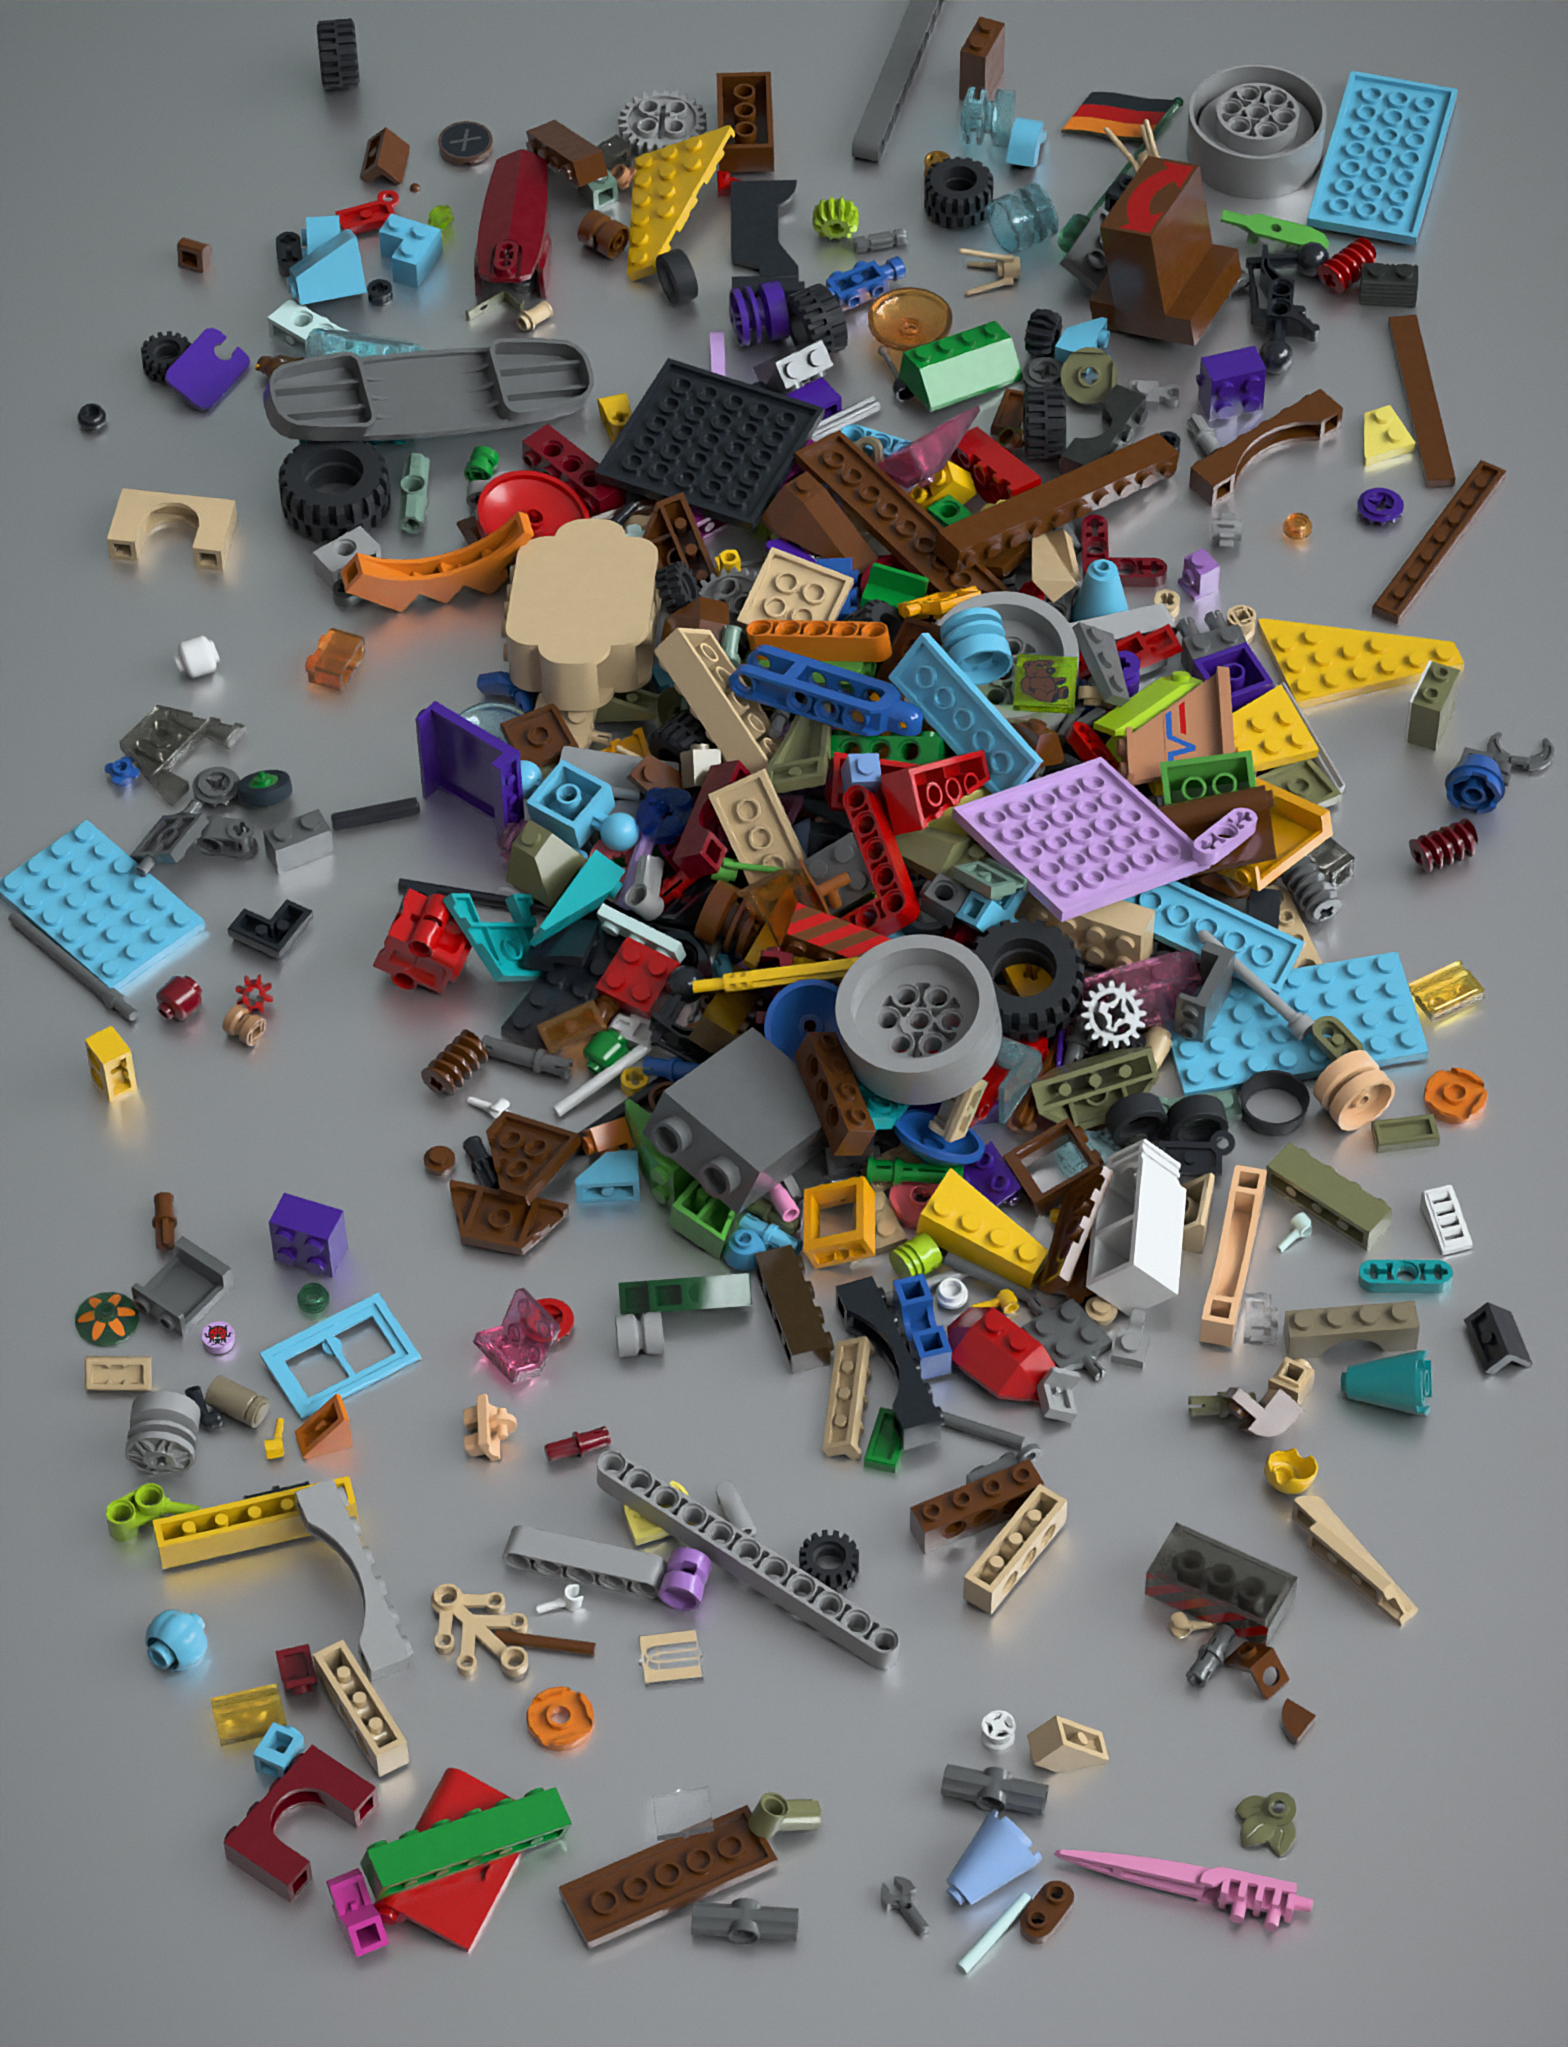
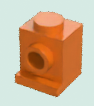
[581,1117,635,1156]

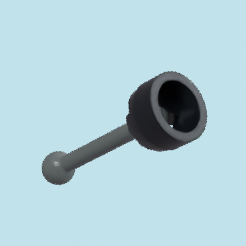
[878,345,915,402]

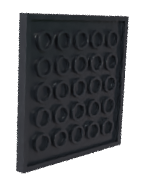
[594,358,824,532]

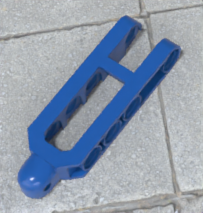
[729,644,924,737]

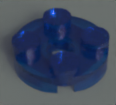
[636,787,694,844]

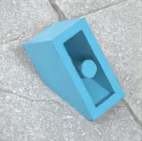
[575,1150,640,1203]

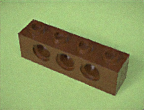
[794,1032,876,1156]
[910,1459,1045,1554]

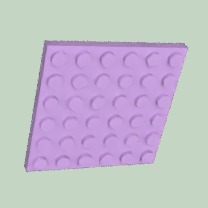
[952,757,1211,922]

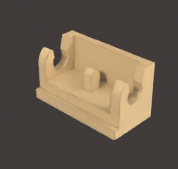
[928,1079,988,1143]

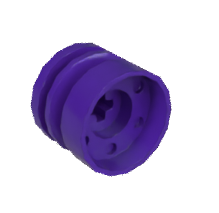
[729,280,790,347]

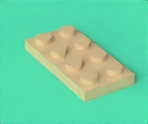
[708,768,809,902]

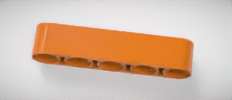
[746,619,892,662]

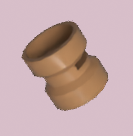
[222,1004,266,1046]

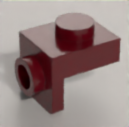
[275,1644,318,1696]

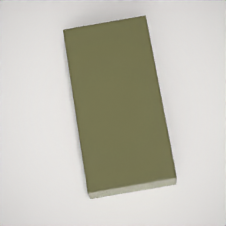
[1371,1114,1440,1153]

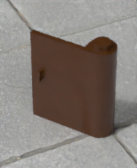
[1157,785,1277,878]

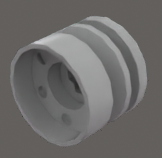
[125,1390,201,1475]

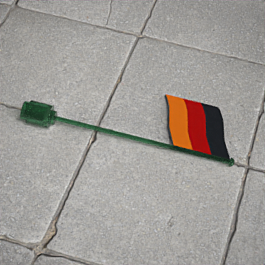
[1057,92,1184,253]

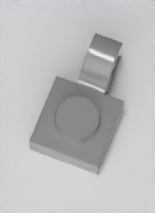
[1111,1308,1150,1369]

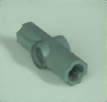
[398,453,430,534]

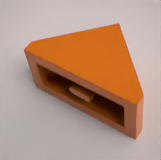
[294,1394,353,1459]

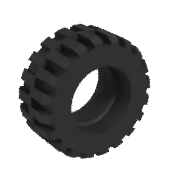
[278,440,391,542]
[970,918,1084,1043]

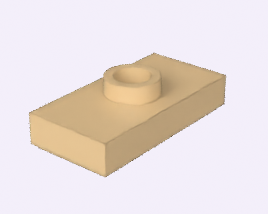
[85,1356,152,1391]

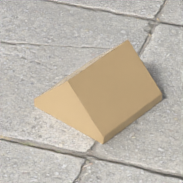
[1181,1173,1215,1253]

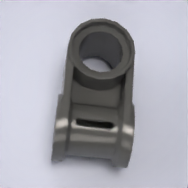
[196,815,258,859]

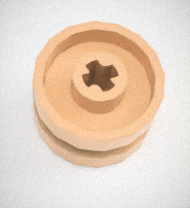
[1313,1050,1396,1131]

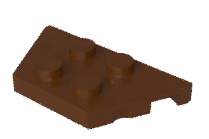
[449,1180,569,1256]

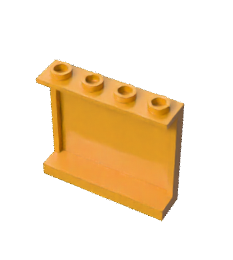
[1216,777,1333,892]

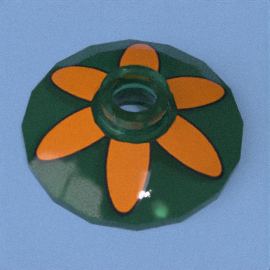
[75,1292,139,1347]

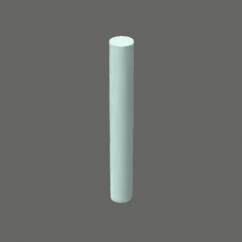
[955,1892,1032,1974]

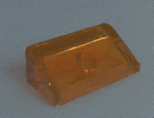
[536,1000,607,1054]

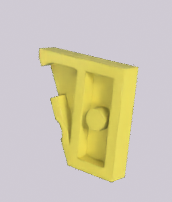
[1363,405,1416,467]

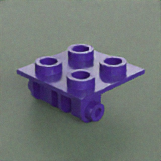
[963,1141,1023,1207]

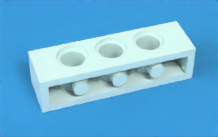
[268,299,376,358]

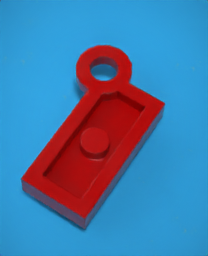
[335,190,399,235]

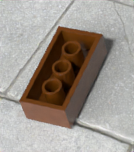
[716,72,774,173]

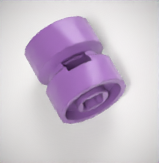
[658,1547,712,1611]

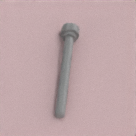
[1197,929,1315,1041]

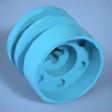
[940,607,1013,686]

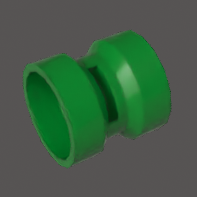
[464,446,500,482]

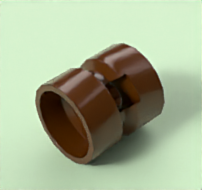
[577,210,630,259]

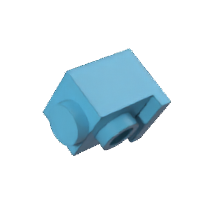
[253,1722,305,1780]

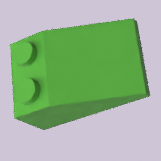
[625,1099,695,1207]

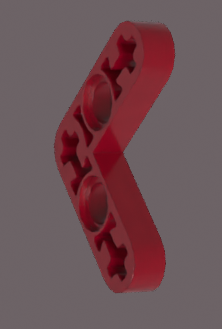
[1081,514,1168,587]

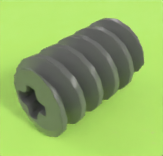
[1281,856,1343,923]

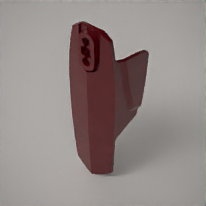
[474,149,552,298]

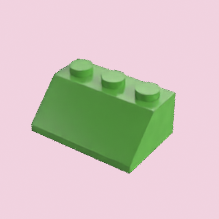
[1160,750,1257,805]

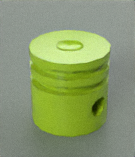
[889,1232,943,1279]

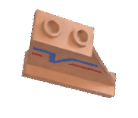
[1116,666,1235,785]

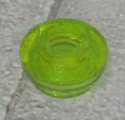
[428,205,454,230]

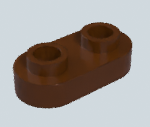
[1020,1881,1074,1944]

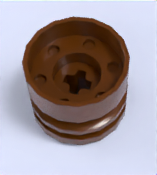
[694,880,769,960]

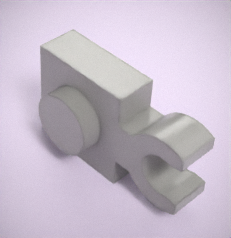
[1131,380,1179,410]

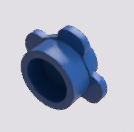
[104,756,140,787]

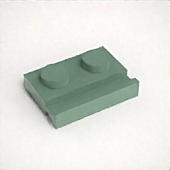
[953,858,1028,900]

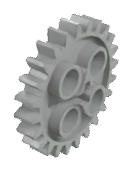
[618,89,707,155]
[699,567,758,649]

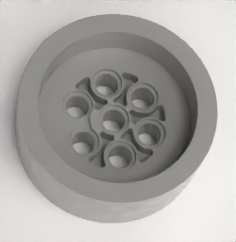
[1186,64,1327,199]
[937,591,1079,732]
[835,934,1002,1105]

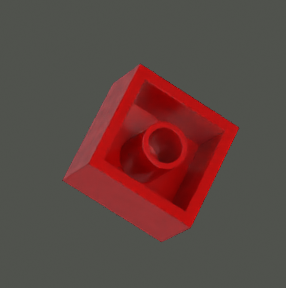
[595,937,681,1021]

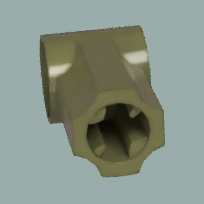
[748,1792,821,1839]

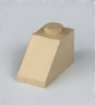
[1027,1715,1109,1772]

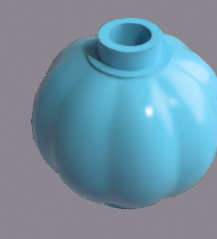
[145,1609,207,1672]

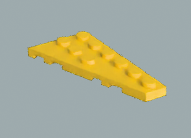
[1147,684,1319,797]

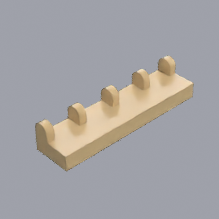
[822,1336,875,1460]

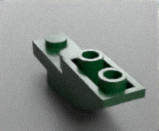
[618,1273,752,1315]

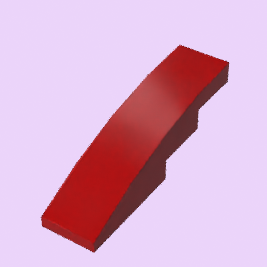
[1079,624,1183,680]

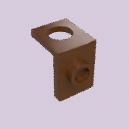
[1224,1641,1290,1700]

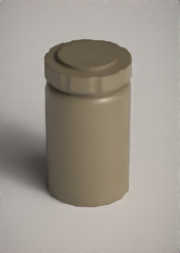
[205,1375,270,1428]

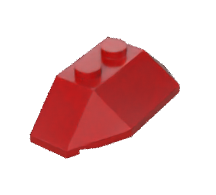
[947,1307,1056,1404]

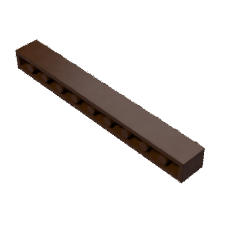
[933,433,1180,573]

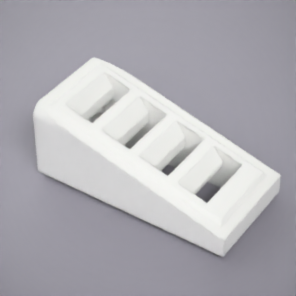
[1420,1185,1473,1255]

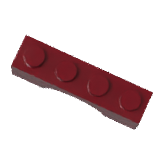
[672,760,751,878]

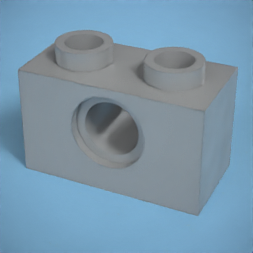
[312,526,382,589]

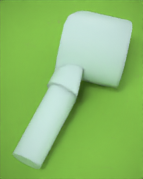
[1276,1212,1312,1253]

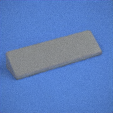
[560,746,681,795]

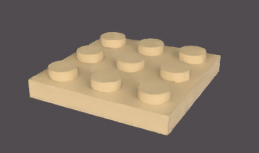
[737,547,854,629]

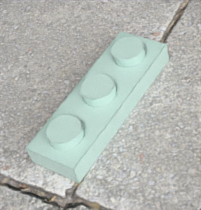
[597,904,686,964]

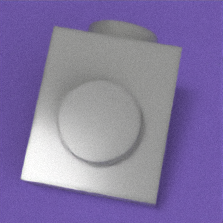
[1037,1367,1080,1423]

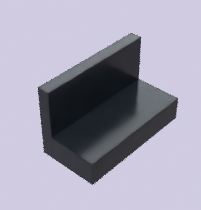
[1464,1302,1533,1375]

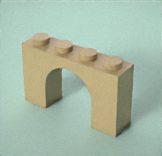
[107,488,238,571]

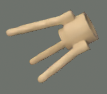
[1104,119,1160,173]
[959,248,1021,296]

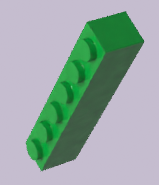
[360,1787,572,1901]

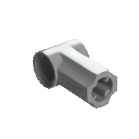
[624,855,664,921]

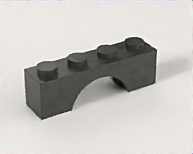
[1060,384,1148,476]

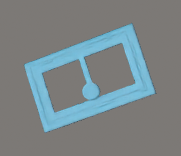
[260,1292,421,1420]

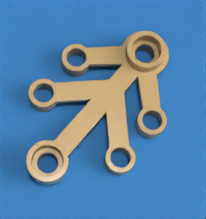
[431,1583,528,1677]

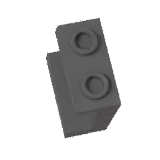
[1174,940,1235,1043]
[131,1236,234,1337]

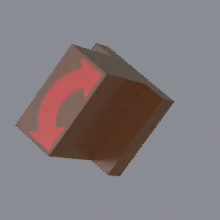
[1089,156,1242,346]

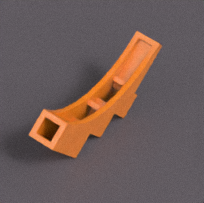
[340,511,534,612]

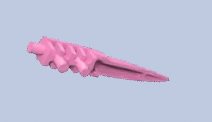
[1054,1849,1314,1931]

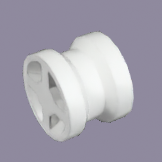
[981,1710,1016,1754]

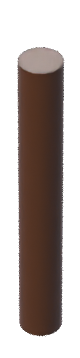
[495,1630,596,1656]

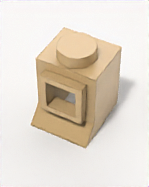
[1268,1357,1315,1406]

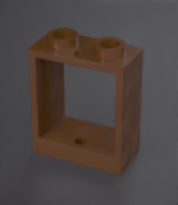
[1003,1118,1105,1217]

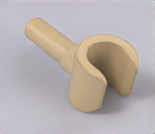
[1168,1612,1218,1638]

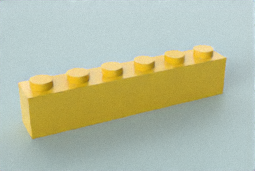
[152,1476,359,1569]

